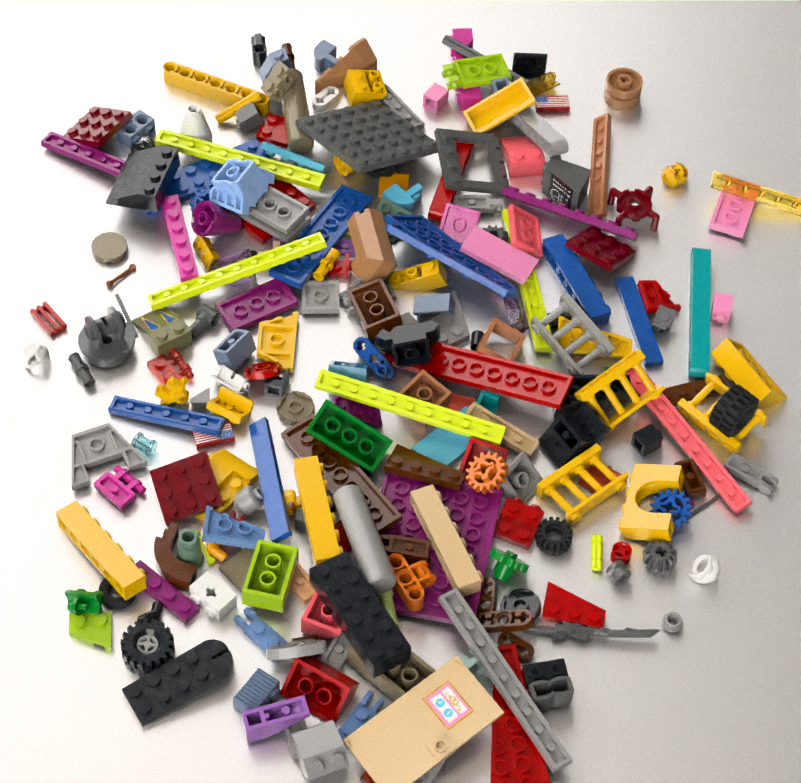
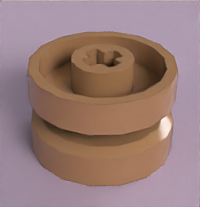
[603,68,643,111]

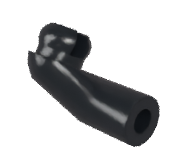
[137,601,163,624]

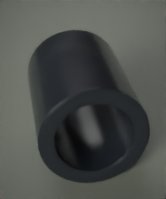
[470,330,484,351]

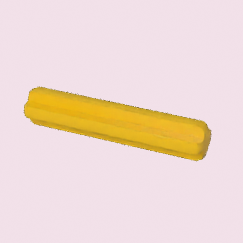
[215,91,262,124]

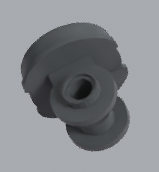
[78,306,135,367]

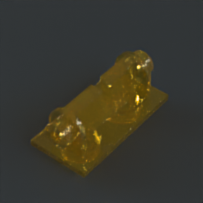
[526,71,560,97]

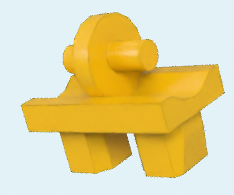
[154,376,189,406]

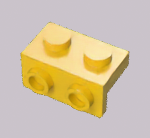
[206,386,254,424]

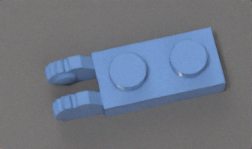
[234,607,288,653]
[338,691,385,740]

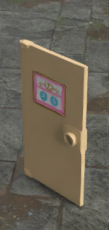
[342,655,504,783]

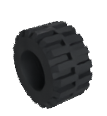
[709,385,759,438]

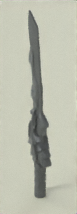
[525,621,660,642]

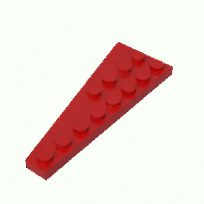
[490,644,551,783]

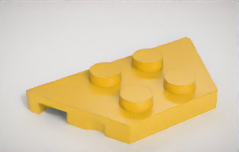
[256,311,298,373]

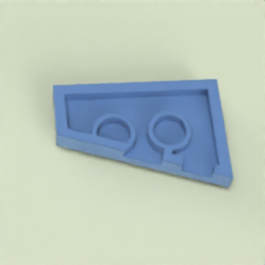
[202,505,265,549]

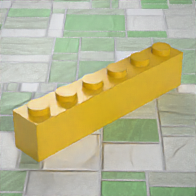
[293,456,343,566]
[56,500,147,601]

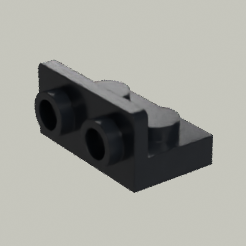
[521,658,568,686]

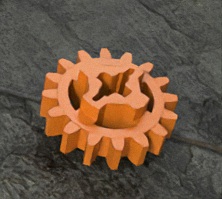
[465,451,508,494]

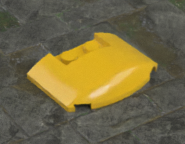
[195,449,259,522]

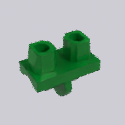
[64,589,105,616]

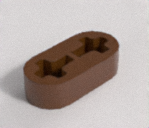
[497,632,534,664]

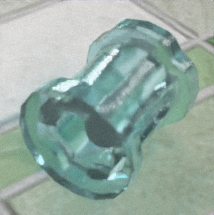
[131,432,158,457]

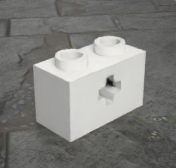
[189,571,237,622]

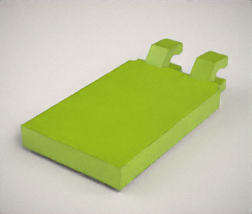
[441,53,512,90]

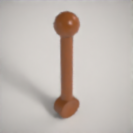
[106,264,136,287]

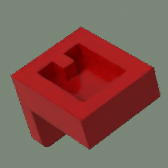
[327,254,353,279]

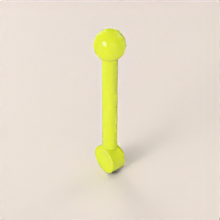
[195,530,215,566]

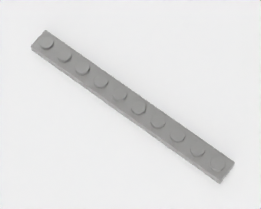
[438,588,573,773]

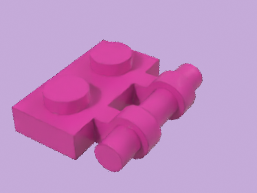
[94,465,146,510]

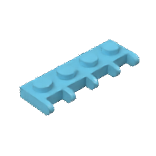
[261,142,332,173]

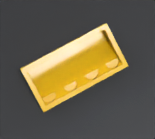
[463,77,536,133]

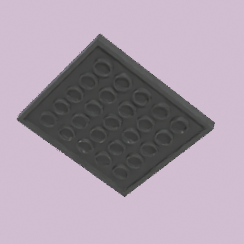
[295,100,438,174]

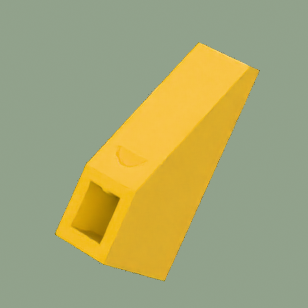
[388,259,447,291]

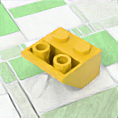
[343,69,387,106]

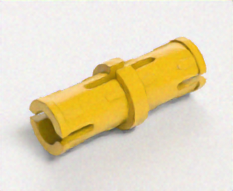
[313,248,340,281]

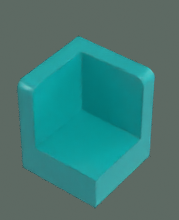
[476,390,501,414]

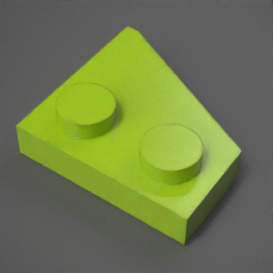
[69,611,112,651]

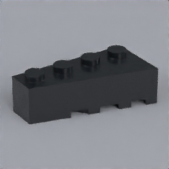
[553,375,631,419]

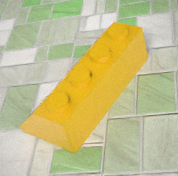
[711,338,787,409]

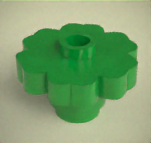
[489,548,530,582]

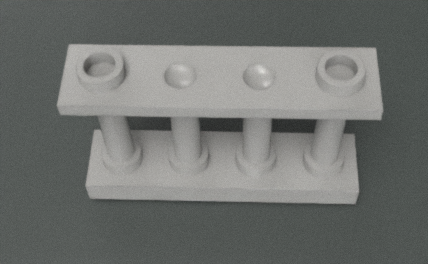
[530,292,615,375]

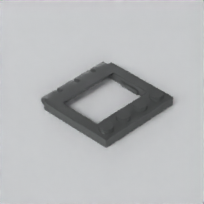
[434,128,510,195]

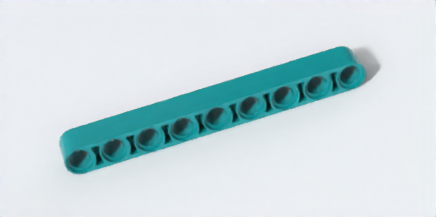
[688,247,711,378]

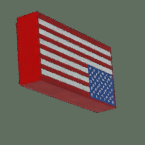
[534,96,570,112]
[192,422,235,449]

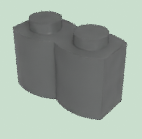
[527,676,574,711]

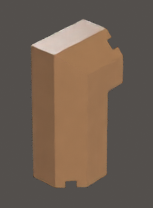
[347,208,397,284]

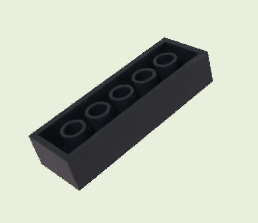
[309,551,411,679]

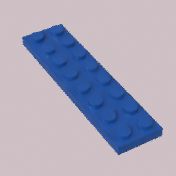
[144,139,272,216]
[269,185,373,289]

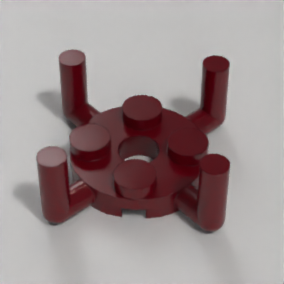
[607,186,660,232]

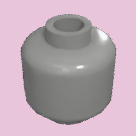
[233,485,264,515]

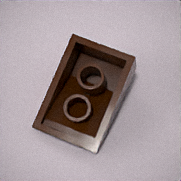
[347,277,403,342]

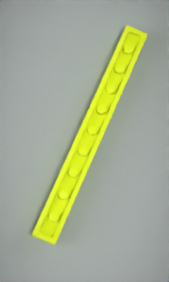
[155,129,326,192]
[501,209,553,353]
[147,232,327,311]
[314,369,506,447]

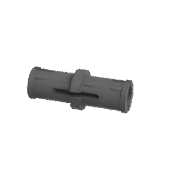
[68,352,96,388]

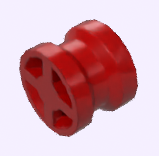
[610,541,632,566]

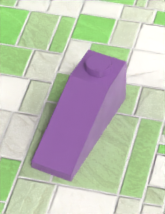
[241,695,310,743]

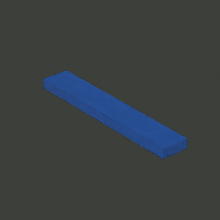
[615,276,664,367]
[108,395,225,437]

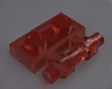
[147,348,194,386]

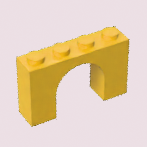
[618,464,685,542]

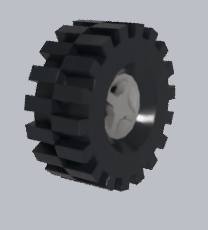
[120,619,175,676]

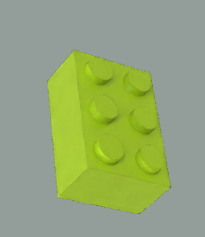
[242,539,299,613]

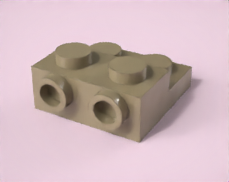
[260,60,298,103]

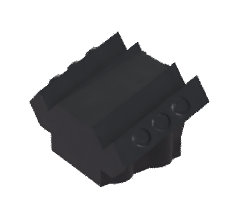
[376,320,441,369]

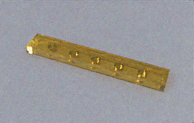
[710,171,801,216]

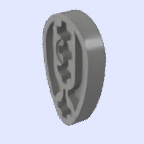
[266,640,327,660]

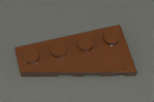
[384,444,466,491]

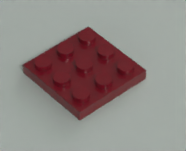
[63,106,133,148]
[565,226,636,272]
[150,451,224,526]

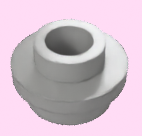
[662,612,683,632]

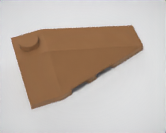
[315,37,377,95]

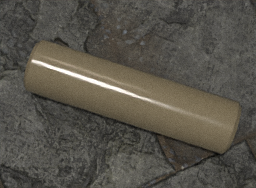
[281,68,314,154]

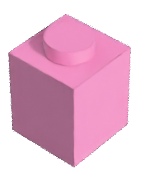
[423,83,449,114]
[710,292,733,324]

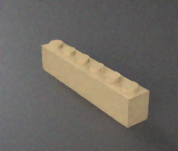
[410,484,483,597]

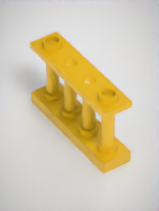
[574,350,665,432]
[677,372,767,455]
[536,443,628,525]

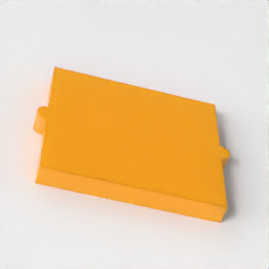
[378,172,409,197]

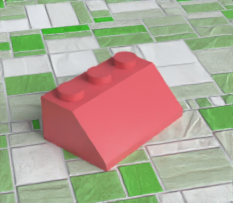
[301,591,342,639]

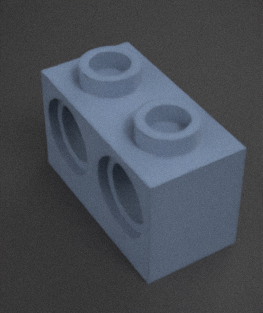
[116,109,156,149]

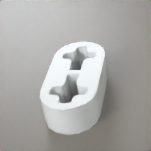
[312,86,339,112]

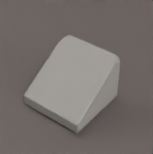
[190,388,210,403]

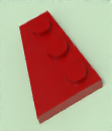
[541,581,606,629]

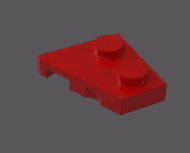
[256,113,288,149]

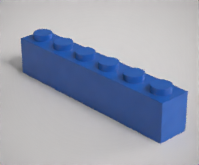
[542,233,611,327]

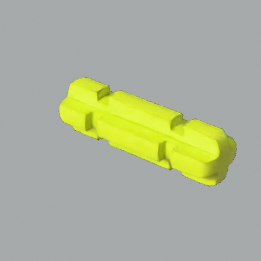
[591,534,603,572]

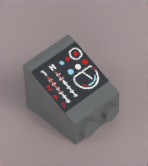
[541,157,591,211]

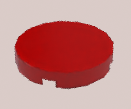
[244,361,282,380]

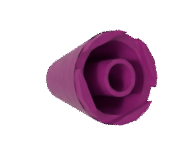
[191,200,242,236]

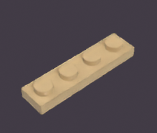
[465,401,540,458]

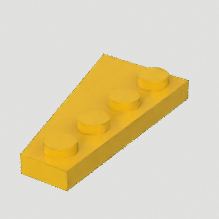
[557,316,632,359]

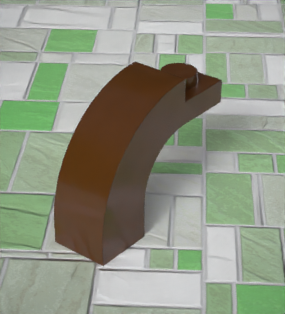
[154,522,197,593]

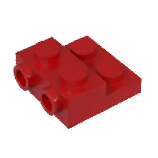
[494,497,544,551]

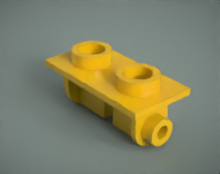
[192,235,221,271]

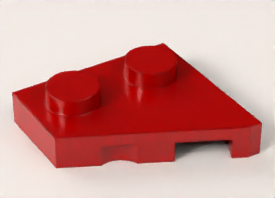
[637,280,681,313]

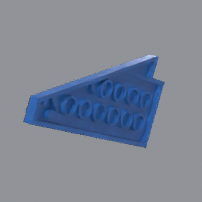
[384,214,519,298]

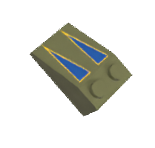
[132,307,192,360]

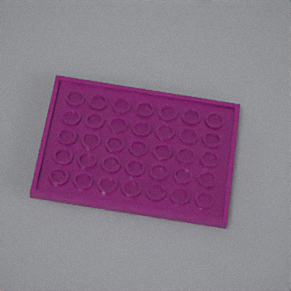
[359,472,504,624]

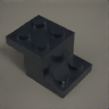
[538,401,612,468]

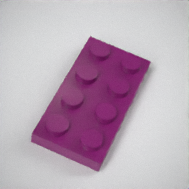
[215,279,299,331]

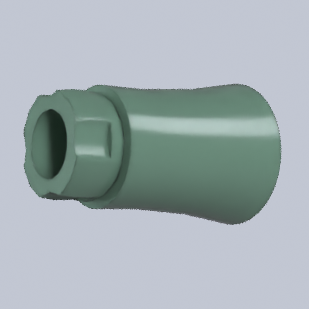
[176,528,205,570]

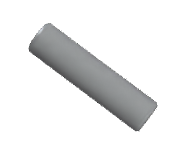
[333,484,397,594]

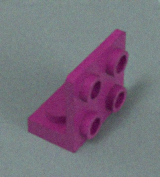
[333,396,382,428]

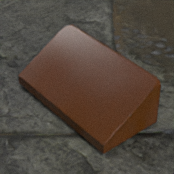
[674,458,707,497]

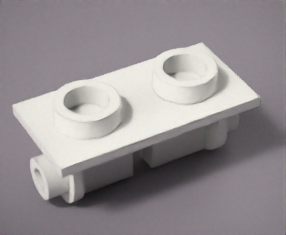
[210,365,251,395]

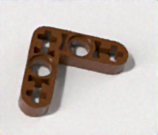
[476,577,535,633]

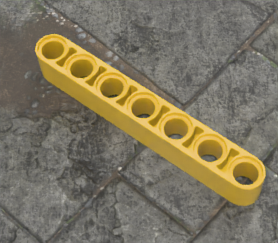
[163,61,270,116]

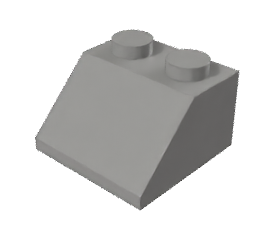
[291,720,350,780]

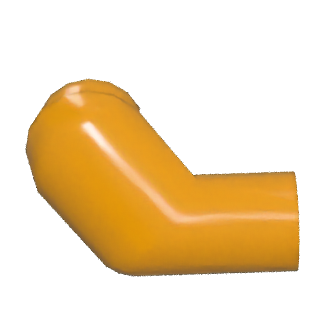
[206,542,228,563]

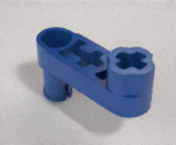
[353,337,396,381]

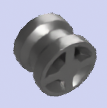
[606,560,632,586]

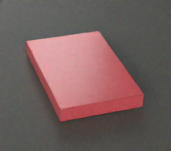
[507,204,543,259]

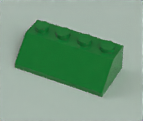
[305,399,393,474]

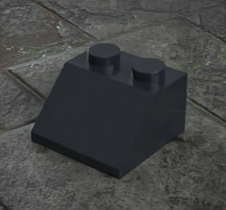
[510,53,548,81]

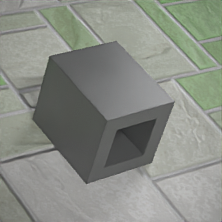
[235,101,265,133]

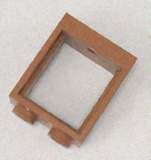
[475,317,526,361]

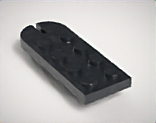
[121,639,234,726]

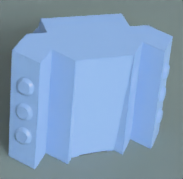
[209,159,275,215]

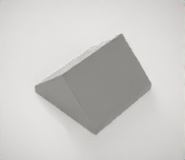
[499,451,543,504]

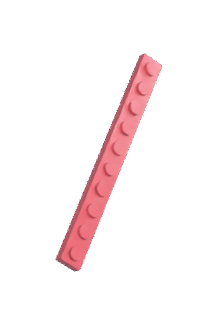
[626,368,752,515]

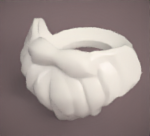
[23,342,50,369]
[689,554,720,584]

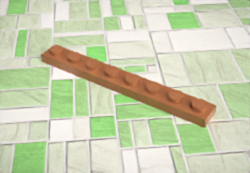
[588,113,612,219]

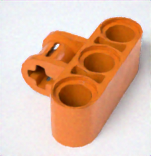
[388,553,437,612]

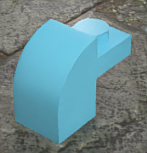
[382,183,423,212]

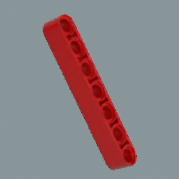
[428,141,474,222]

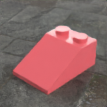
[499,136,545,178]

